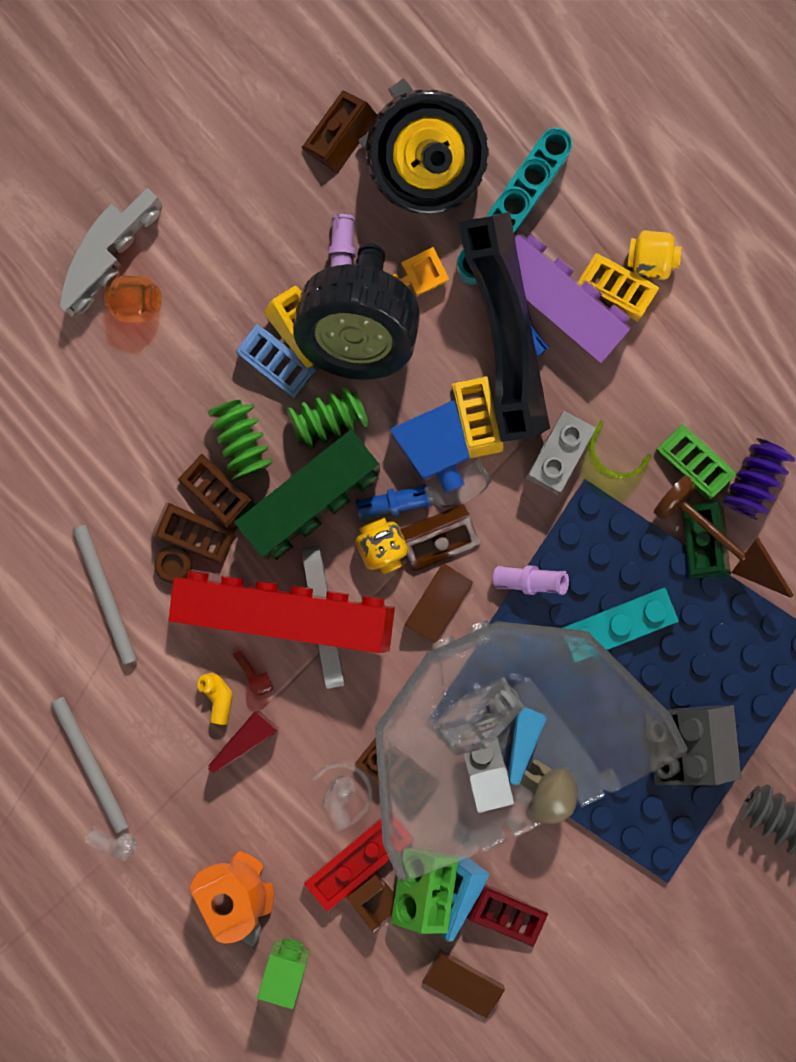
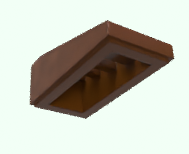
[178,453,257,531]
[152,503,235,565]

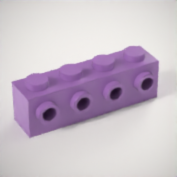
[515,233,632,363]

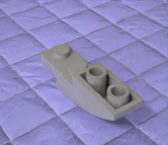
[60,188,162,317]

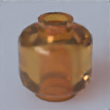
[105,275,162,322]

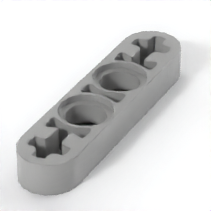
[302,546,345,689]

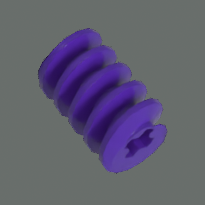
[723,438,796,520]

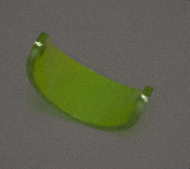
[587,420,652,480]

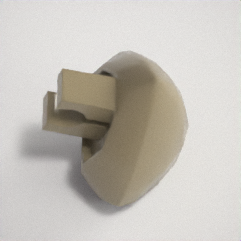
[520,759,578,824]

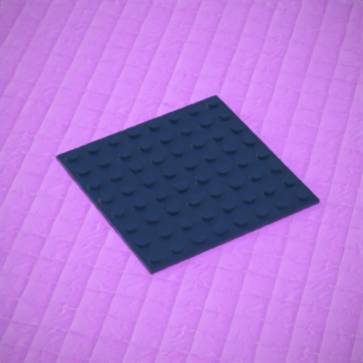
[425,479,796,883]

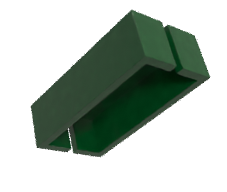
[234,429,380,560]

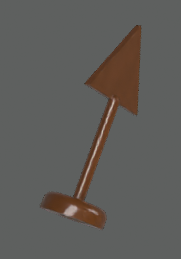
[653,474,794,598]

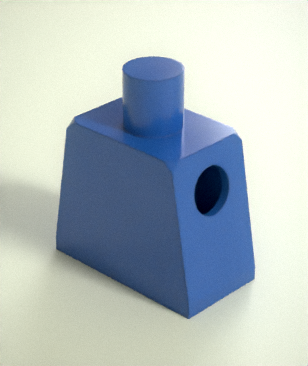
[390,400,470,494]

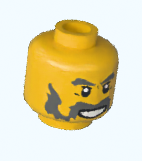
[628,230,682,280]
[355,517,408,574]

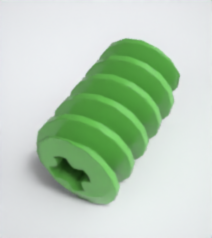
[287,386,368,448]
[208,399,273,481]

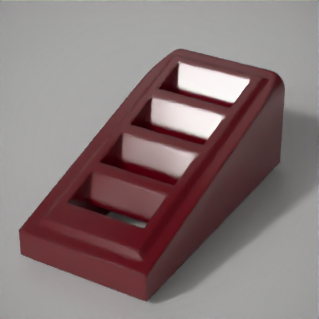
[208,710,279,773]
[467,884,548,947]

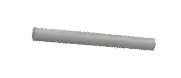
[73,525,137,665]
[51,697,129,833]

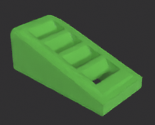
[656,424,736,501]

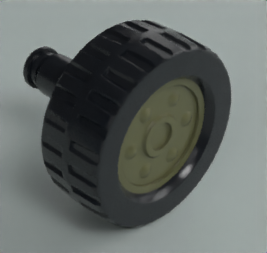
[293,243,420,380]

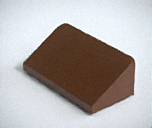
[301,90,377,172]
[400,504,480,571]
[404,563,473,643]
[422,949,505,1018]

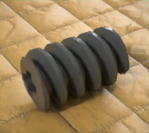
[737,785,796,855]

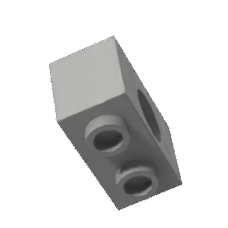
[526,411,596,495]

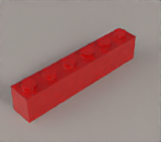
[168,571,395,654]

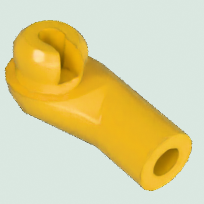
[197,673,233,725]

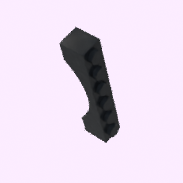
[459,212,550,442]

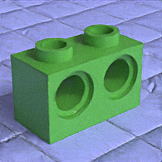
[391,850,459,934]
[257,938,310,1010]

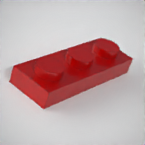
[304,811,412,912]

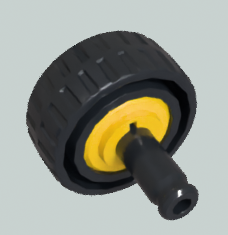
[365,89,489,215]

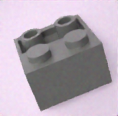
[647,705,741,785]

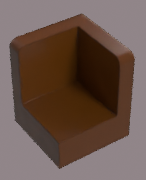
[347,871,395,933]

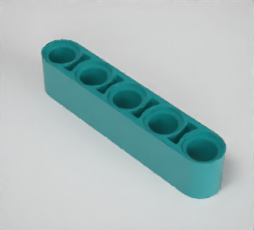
[456,128,572,285]

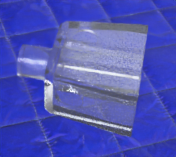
[434,677,524,755]

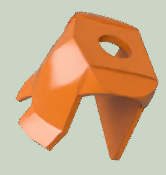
[190,851,274,944]

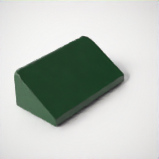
[682,501,731,578]

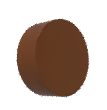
[154,547,192,583]

